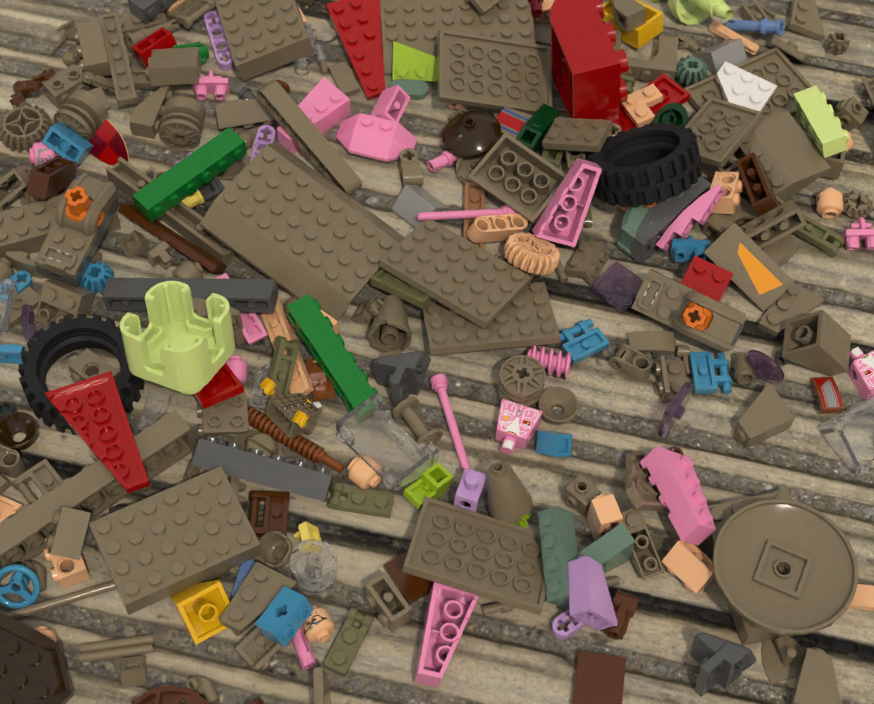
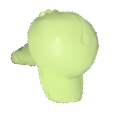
[668,0,733,25]

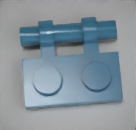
[556,319,610,365]
[689,352,732,394]

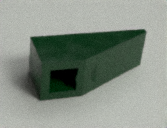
[516,103,561,154]

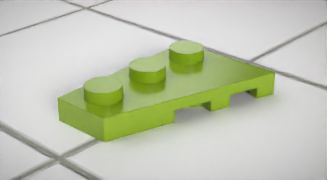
[392,41,438,82]

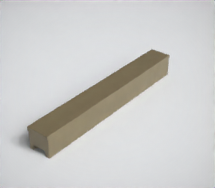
[106,157,239,266]

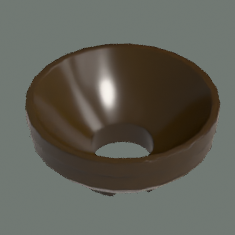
[0,412,38,451]

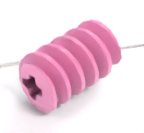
[527,345,572,380]

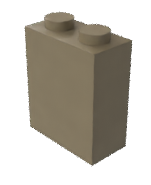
[146,47,202,86]

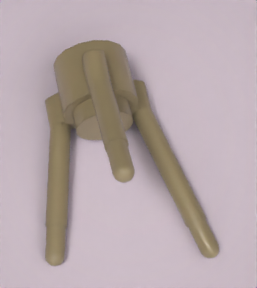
[49,19,80,58]

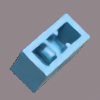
[42,122,94,165]
[255,586,314,648]

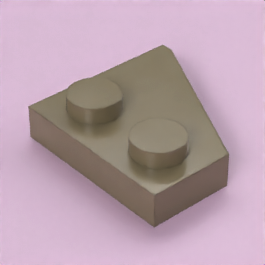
[740,2,788,35]

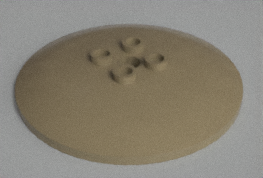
[713,499,858,635]

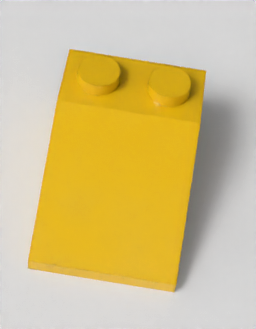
[602,0,663,49]

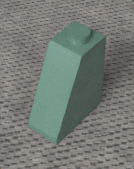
[578,523,635,574]

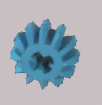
[79,260,114,297]

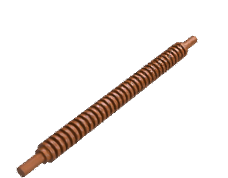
[247,405,345,473]

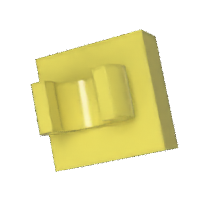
[293,521,323,552]

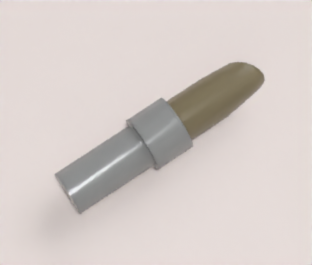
[314,44,328,74]

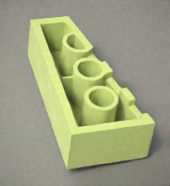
[794,86,849,158]

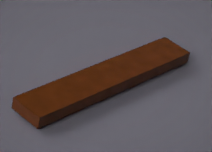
[118,204,227,273]

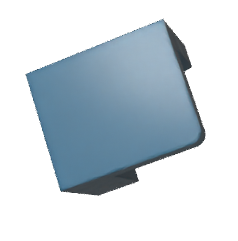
[536,431,573,457]

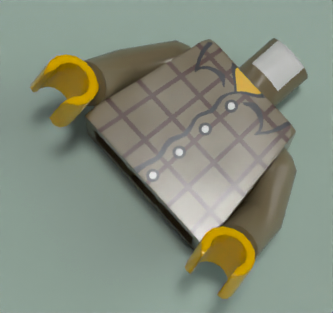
[260,377,322,439]

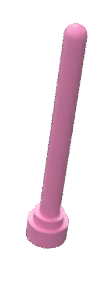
[417,204,516,221]
[429,374,470,471]

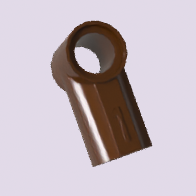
[603,590,640,640]

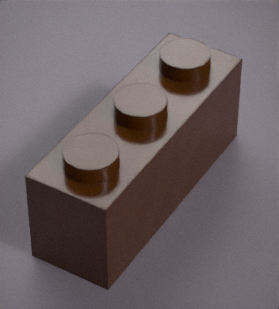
[735,152,779,216]
[26,156,76,200]

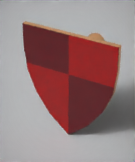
[89,118,129,165]

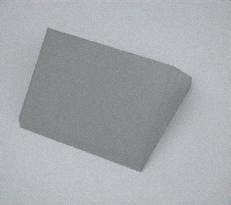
[696,39,748,75]
[391,184,449,229]

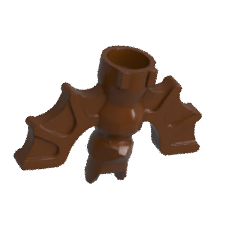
[9,68,55,107]

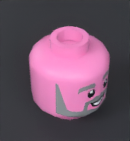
[29,142,60,167]

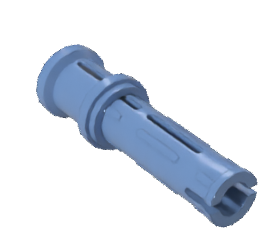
[726,18,785,36]

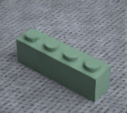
[538,506,578,608]

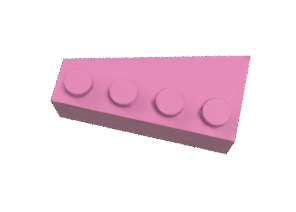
[277,77,351,154]
[532,158,602,247]
[640,446,716,546]
[414,582,479,687]

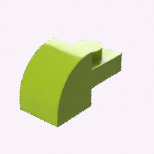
[403,462,454,510]

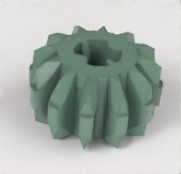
[675,55,708,87]

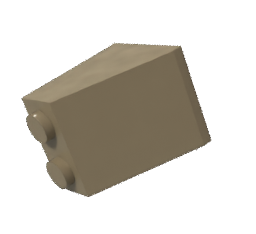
[782,310,851,377]

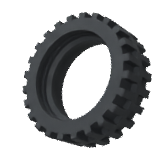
[588,123,703,208]
[18,314,145,435]

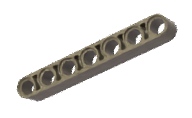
[257,80,362,196]

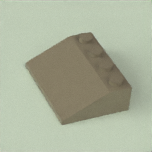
[739,111,831,202]
[468,132,567,223]

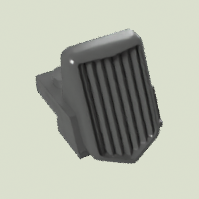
[373,351,431,408]
[690,632,756,697]

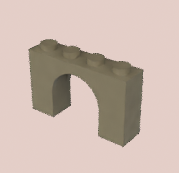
[613,30,679,82]
[702,196,801,268]

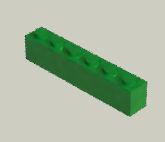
[132,127,247,222]
[285,294,380,421]

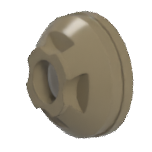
[538,386,579,425]

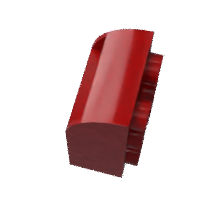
[550,0,629,121]

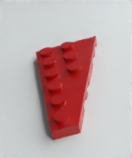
[326,0,385,101]
[45,371,150,493]

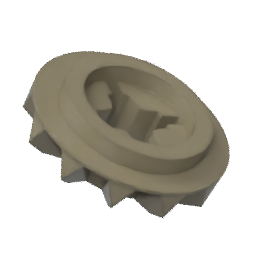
[843,190,874,219]

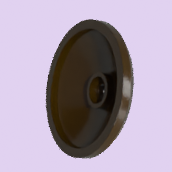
[442,110,502,158]

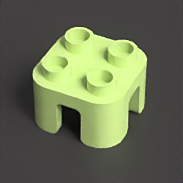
[120,281,236,395]

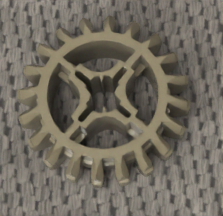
[0,103,52,153]

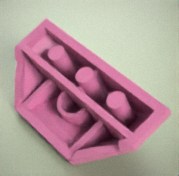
[336,113,417,162]

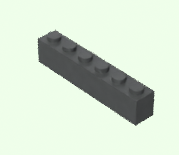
[191,435,334,502]

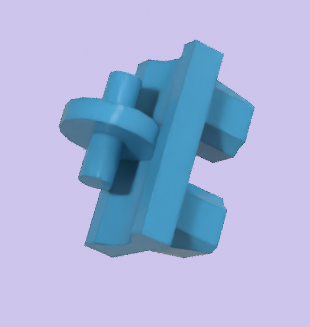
[670,236,710,262]

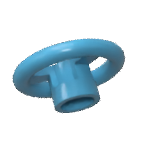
[0,564,41,609]

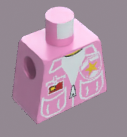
[848,347,874,401]
[495,399,543,455]

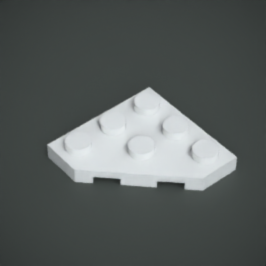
[715,61,777,112]

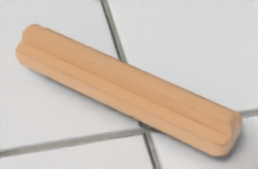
[709,21,760,55]

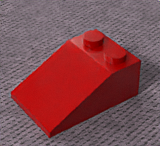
[681,256,733,302]

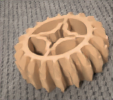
[503,232,560,275]

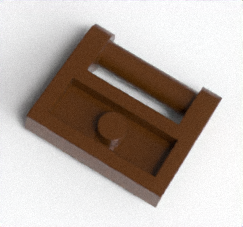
[248,491,290,538]

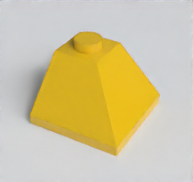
[170,580,230,645]

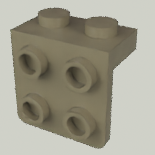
[197,392,249,439]

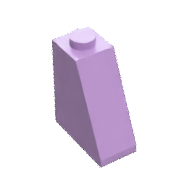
[568,556,617,631]

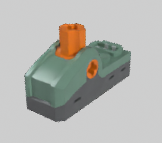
[616,176,711,264]

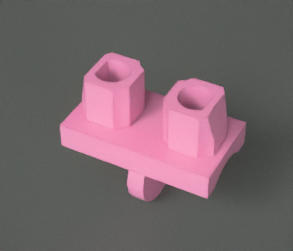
[193,70,230,101]
[841,217,874,251]

